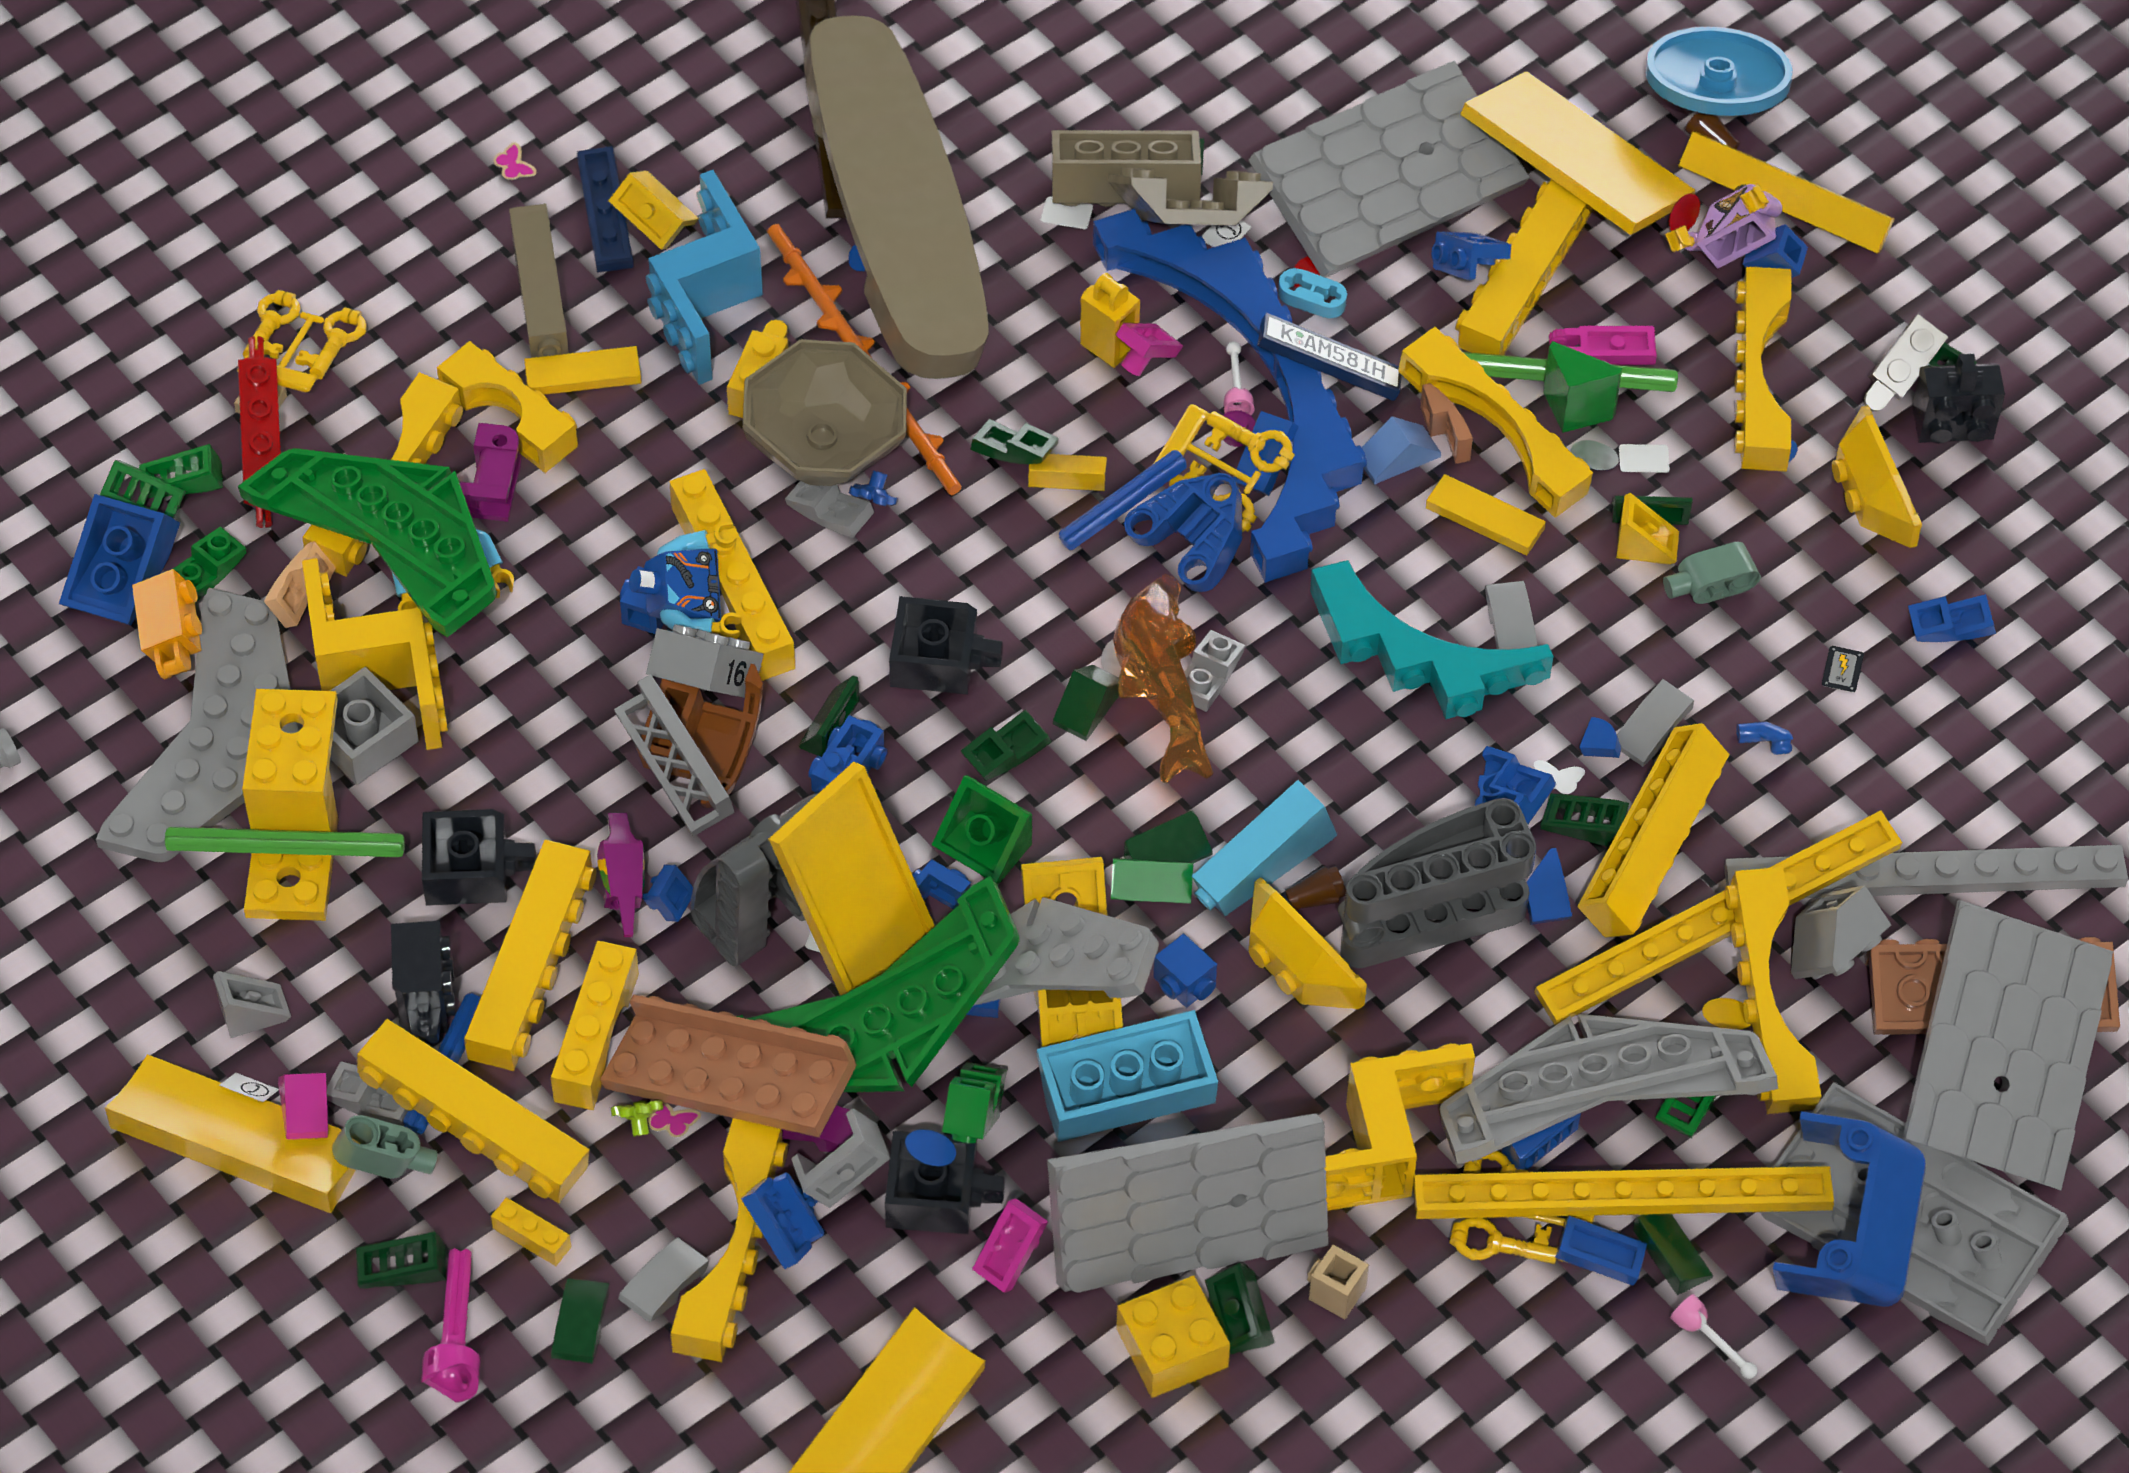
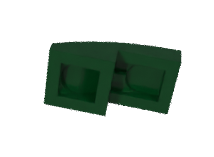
[970,419,1059,464]
[961,710,1051,781]
[551,1278,609,1364]

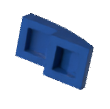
[1908,594,1996,642]

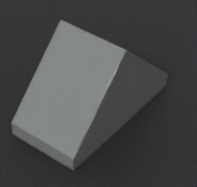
[213,971,291,1038]

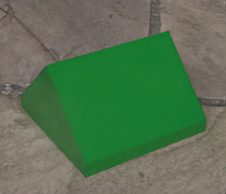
[1543,341,1622,433]
[931,775,1032,884]

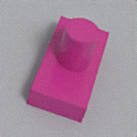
[1116,323,1183,376]
[972,1198,1048,1293]

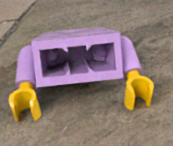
[1665,184,1782,269]

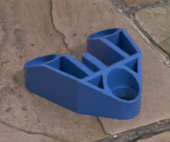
[1124,473,1242,592]

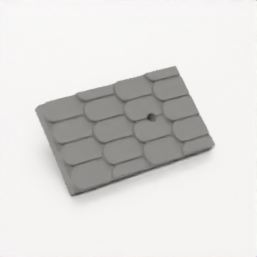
[1248,60,1530,278]
[1903,900,2113,1190]
[1759,1082,2069,1346]
[1047,1114,1328,1292]

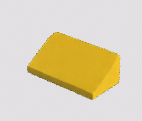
[1028,454,1107,491]

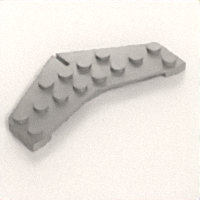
[96,588,298,862]
[974,897,1159,1005]
[1440,1014,1778,1164]

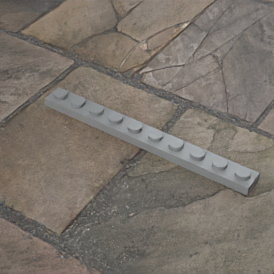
[1724,845,2128,898]

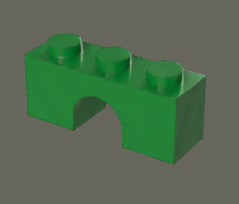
[942,1062,1007,1143]

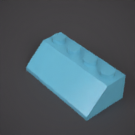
[1036,1010,1218,1142]

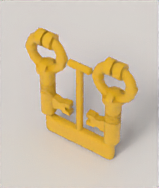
[237,290,367,393]
[1154,404,1295,532]
[1450,1151,1595,1264]

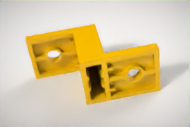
[302,558,448,750]
[242,689,339,921]
[1021,857,1123,1048]
[1325,1043,1475,1211]

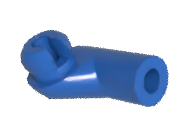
[1736,722,1793,755]

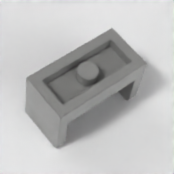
[791,1108,890,1208]

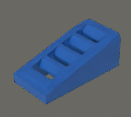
[1502,1113,1581,1170]

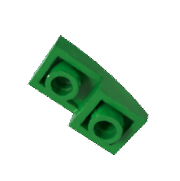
[173,527,246,603]

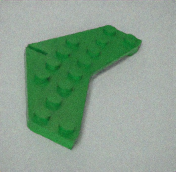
[238,448,497,638]
[736,876,1019,1092]

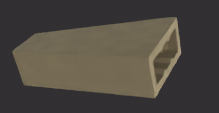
[509,203,569,358]

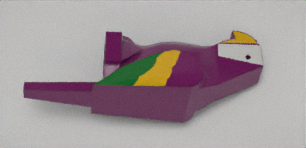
[597,813,645,937]

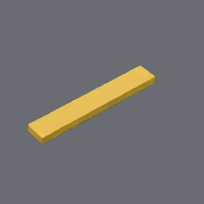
[1678,132,1894,253]

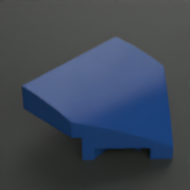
[741,1172,824,1270]

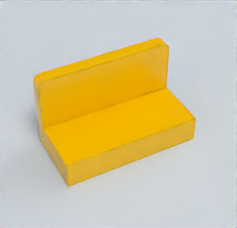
[608,171,698,250]

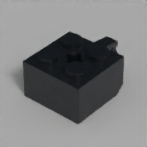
[1912,354,2005,444]
[889,596,1003,695]
[422,809,536,906]
[391,921,456,1044]
[885,1131,1005,1234]

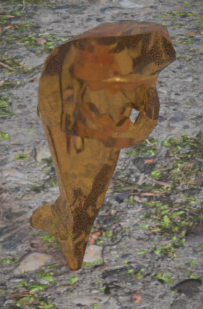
[1113,574,1214,783]

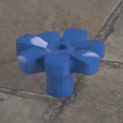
[848,470,898,507]

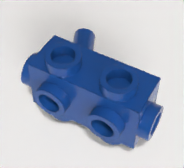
[808,715,887,794]

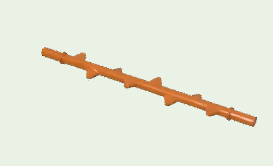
[767,224,962,495]

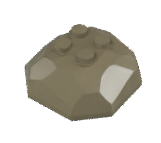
[743,339,907,486]

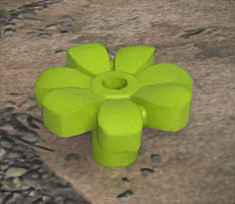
[610,1100,663,1136]

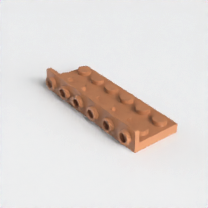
[1865,937,2120,1035]
[600,995,857,1137]

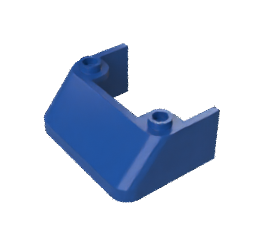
[1773,1111,1926,1307]

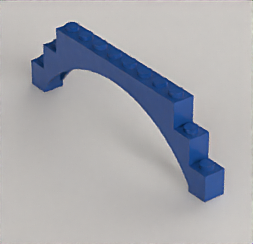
[1093,209,1367,582]

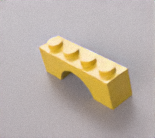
[437,341,578,473]
[551,940,639,1111]

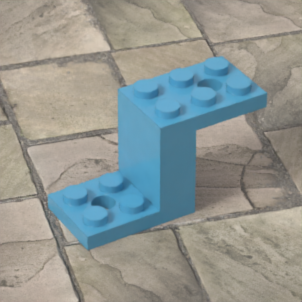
[646,170,763,385]

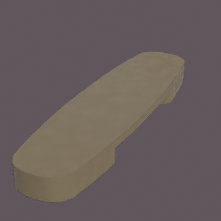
[804,16,989,379]

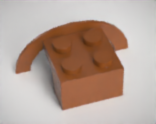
[637,664,763,808]

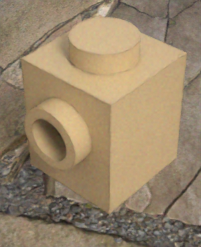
[1307,1245,1369,1319]

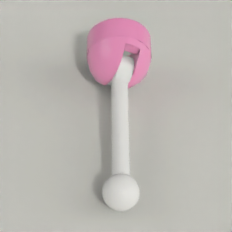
[1223,341,1254,415]
[1670,1294,1757,1379]

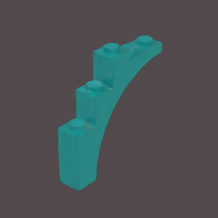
[1310,560,1553,719]

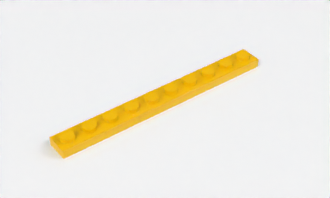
[1535,810,1902,1026]
[1413,1166,1834,1219]

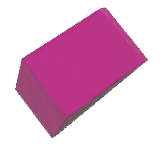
[278,1073,328,1139]

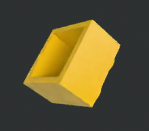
[1116,1275,1230,1398]

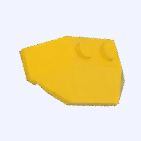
[1832,405,1922,548]
[1249,877,1367,1009]

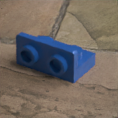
[1431,232,1512,280]

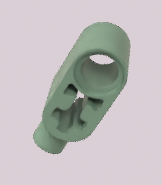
[1663,542,1761,604]
[332,1115,437,1179]

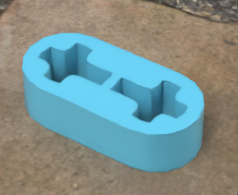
[1278,268,1347,319]

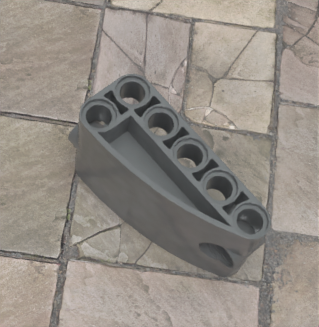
[690,793,818,967]
[1337,798,1536,968]

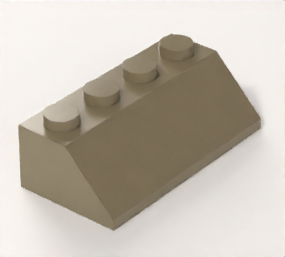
[1052,130,1201,206]

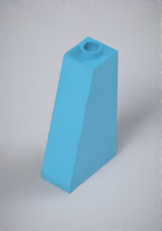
[1192,780,1337,916]

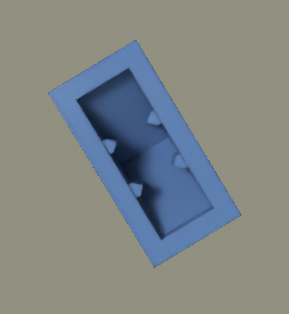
[1362,416,1441,485]

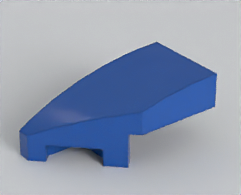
[1526,848,1572,925]

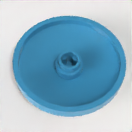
[1645,27,1793,116]

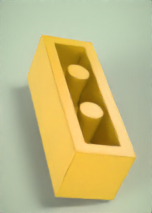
[491,1197,571,1266]

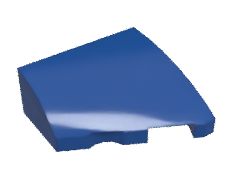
[1475,746,1556,824]

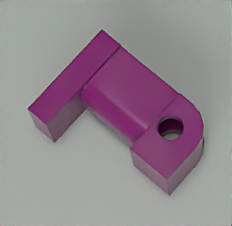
[459,423,521,522]

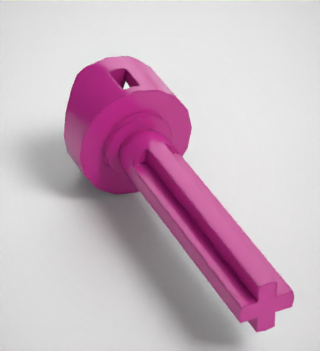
[421,1248,481,1402]

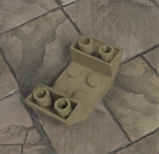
[1108,168,1273,226]

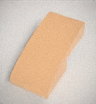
[264,541,336,628]

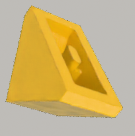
[1616,493,1679,565]

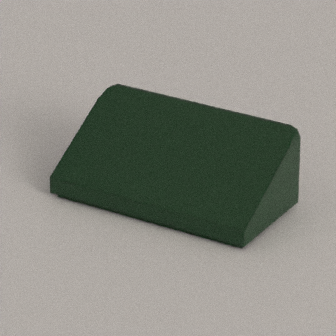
[1611,495,1692,525]
[799,675,860,757]
[1124,811,1213,863]
[1633,1214,1713,1296]
[1205,1263,1275,1354]

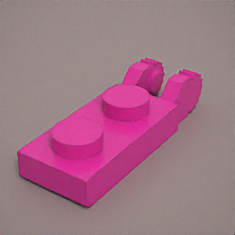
[1549,326,1657,365]

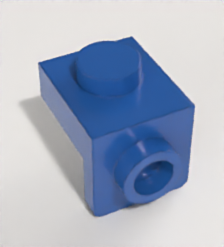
[912,859,971,910]

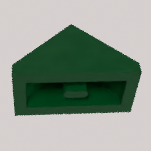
[1053,665,1127,741]

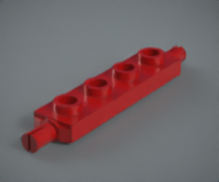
[238,336,281,528]

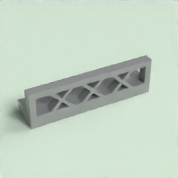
[614,674,735,836]

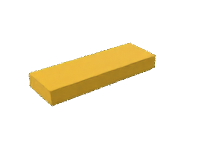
[524,346,641,395]
[1426,474,1546,556]

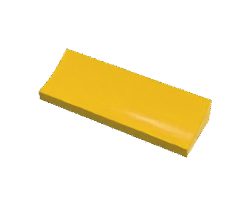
[105,1054,360,1214]
[789,1307,985,1473]

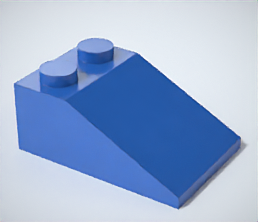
[59,494,180,625]

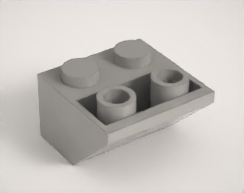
[1791,885,1891,980]

